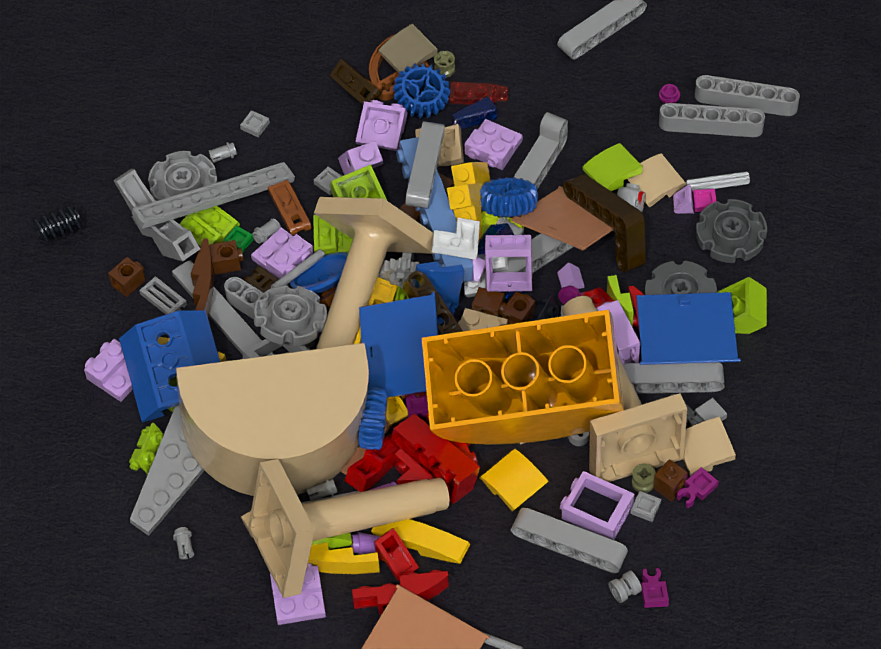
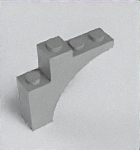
[114,169,200,261]

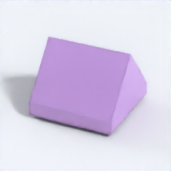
[673,185,694,214]
[558,262,584,289]

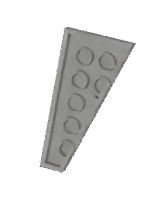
[130,405,205,536]

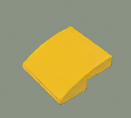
[480,449,548,512]

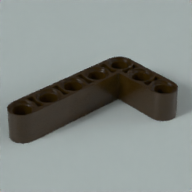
[563,174,646,273]
[403,271,507,335]

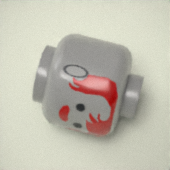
[617,183,646,212]

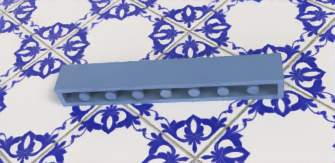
[396,137,474,283]

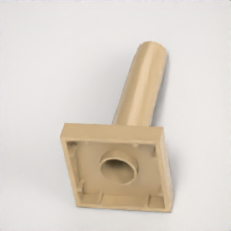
[314,197,434,349]
[562,296,687,482]
[248,459,450,598]

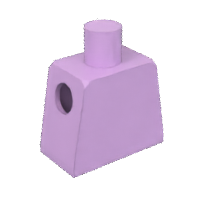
[338,141,383,175]

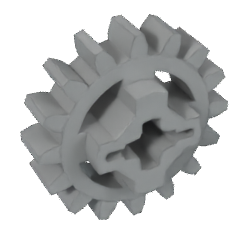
[380,257,419,289]

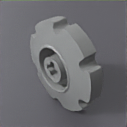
[148,151,218,201]
[254,285,327,346]

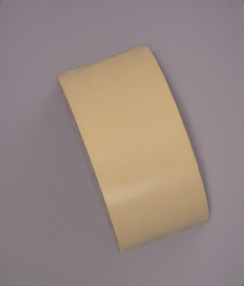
[176,343,369,496]

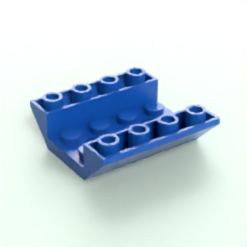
[119,311,220,423]

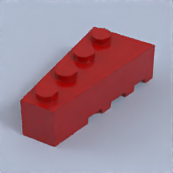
[391,413,480,505]

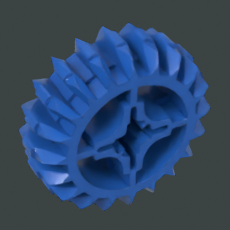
[393,62,450,118]
[480,177,538,218]
[358,387,388,450]

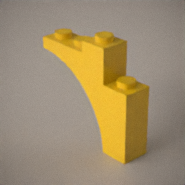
[447,162,490,250]

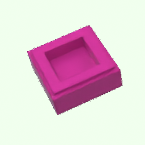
[693,189,716,212]

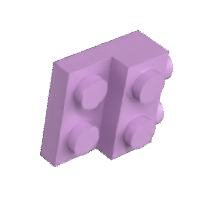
[356,100,408,151]
[465,119,523,170]
[251,228,313,279]
[84,339,133,402]
[270,563,326,625]

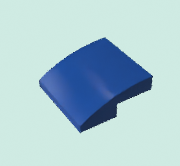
[412,261,465,303]

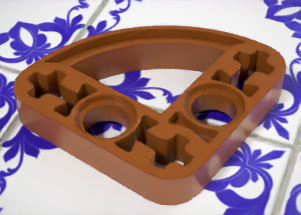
[369,35,429,101]

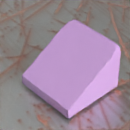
[470,257,486,283]

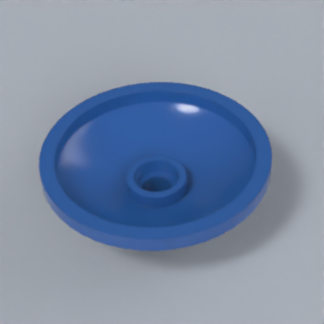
[290,252,348,294]

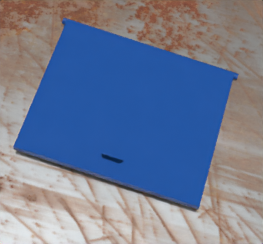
[359,292,438,398]
[636,292,740,365]

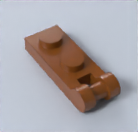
[268,180,312,236]

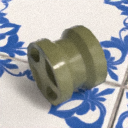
[434,51,455,77]
[632,464,656,493]

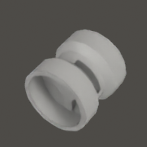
[608,571,642,603]

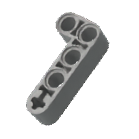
[514,112,568,189]

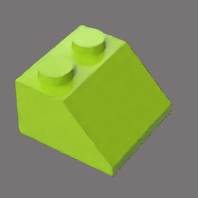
[329,164,387,200]
[717,277,767,334]

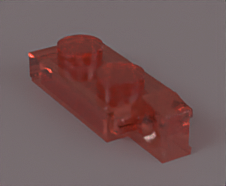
[449,82,508,105]

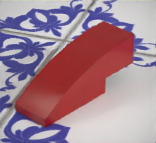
[345,434,399,492]

